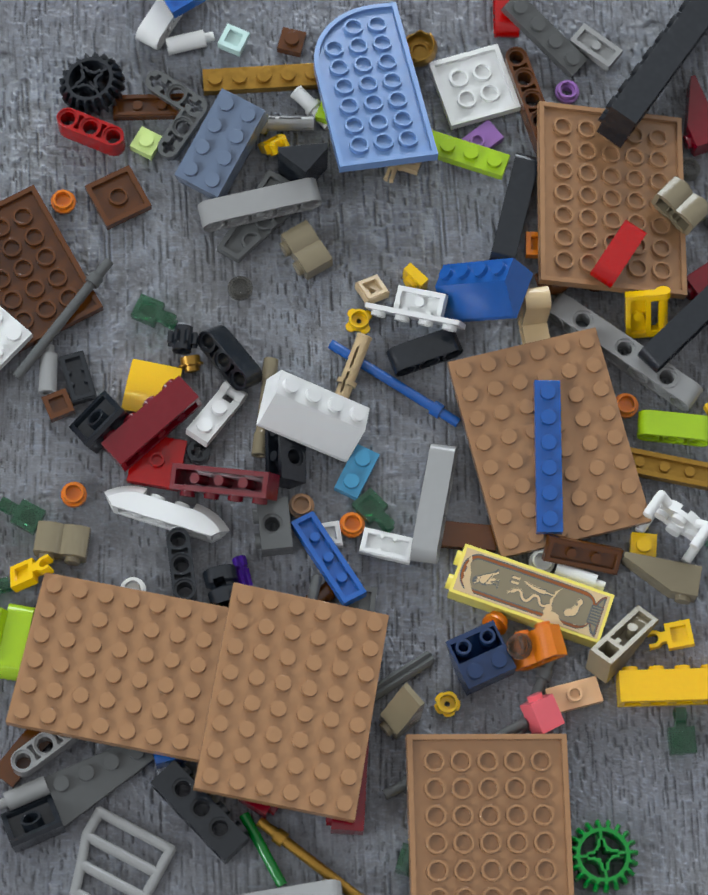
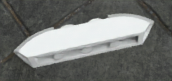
[104,486,230,543]

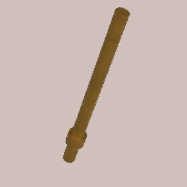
[256,817,364,895]

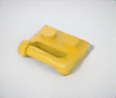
[625,286,671,338]

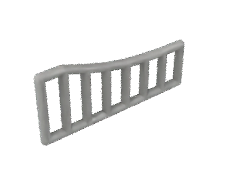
[69,806,176,895]

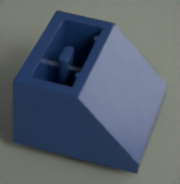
[445,620,517,696]

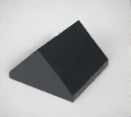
[278,143,328,181]
[69,390,129,454]
[0,794,66,854]

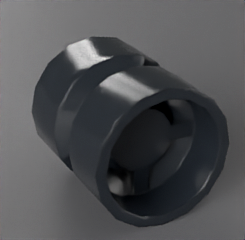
[203,564,239,607]

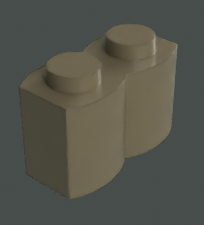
[651,176,708,235]
[279,220,333,280]
[33,521,91,566]

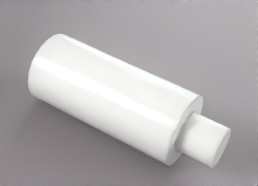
[165,30,215,55]
[554,564,606,591]

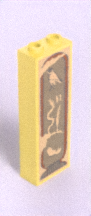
[445,543,615,648]

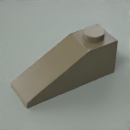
[621,551,702,604]
[585,605,659,683]
[379,683,425,740]

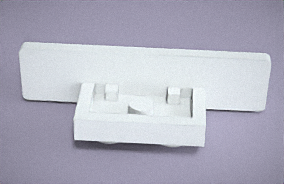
[365,285,466,332]

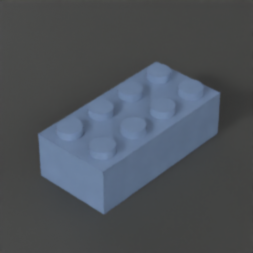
[174,88,269,199]

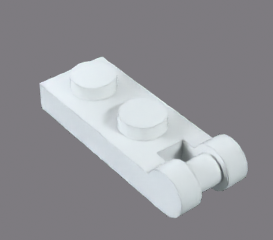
[185,380,248,448]

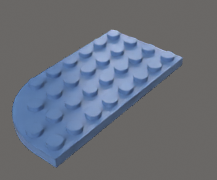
[314,2,438,173]

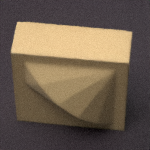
[355,274,390,304]

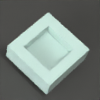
[217,24,250,57]

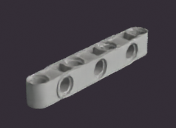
[548,293,703,412]

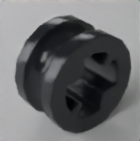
[187,440,210,465]

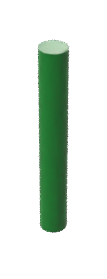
[239,812,287,888]

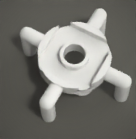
[635,490,708,564]

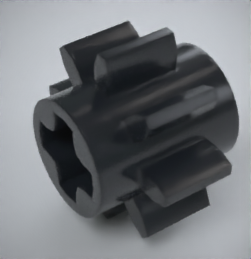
[167,324,198,355]

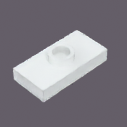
[359,527,413,565]

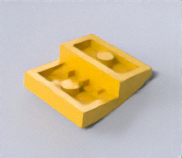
[122,359,183,412]

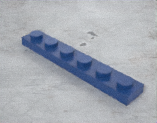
[533,380,563,534]

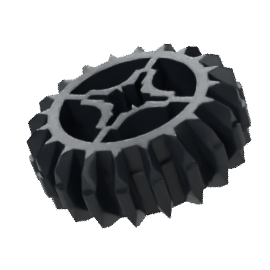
[59,52,125,116]

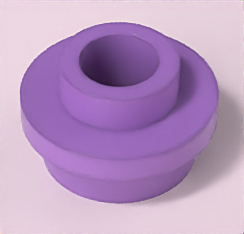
[555,80,579,104]

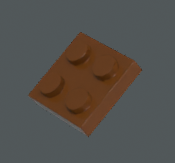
[85,165,152,230]

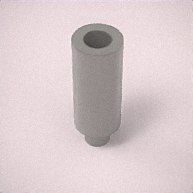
[38,344,58,396]
[0,776,51,811]

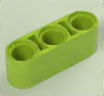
[637,410,708,447]
[0,603,35,681]

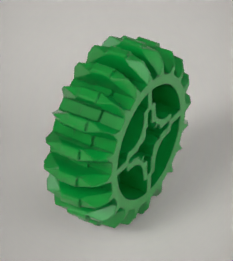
[572,819,639,894]

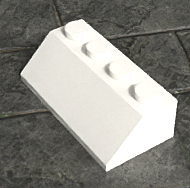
[256,370,370,462]

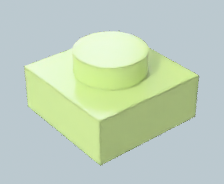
[130,126,162,161]

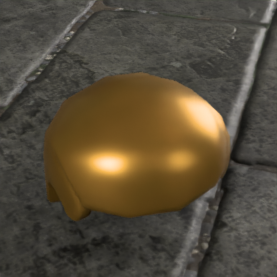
[406,30,438,68]

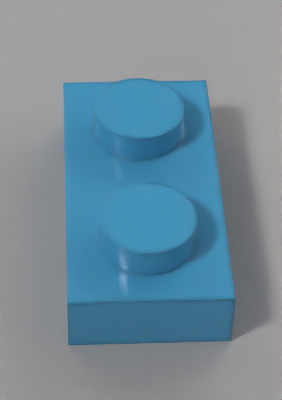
[334,444,380,501]

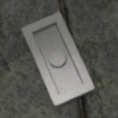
[570,23,623,72]

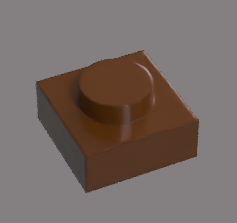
[277,27,307,58]
[41,388,75,423]

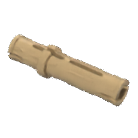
[335,332,372,399]

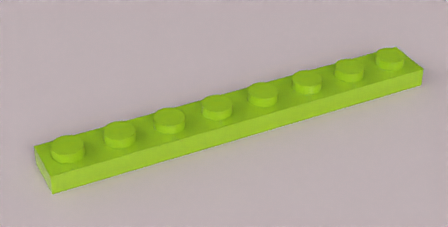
[315,102,510,180]

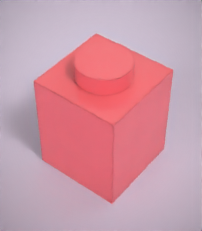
[519,691,565,734]

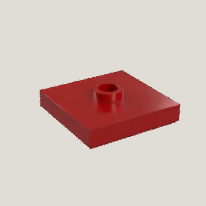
[127,437,188,492]

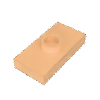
[544,676,603,713]

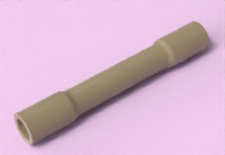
[251,357,279,458]

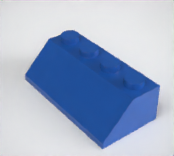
[435,258,533,322]

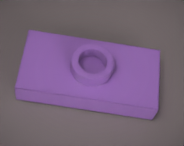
[462,120,504,149]

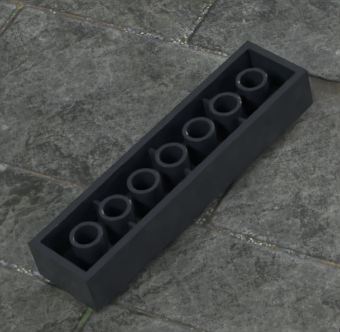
[596,0,708,148]

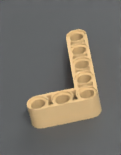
[517,286,551,344]

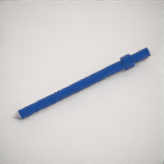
[328,340,461,427]

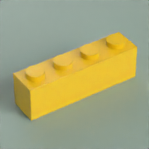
[615,664,708,707]

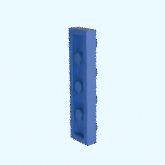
[290,511,367,606]

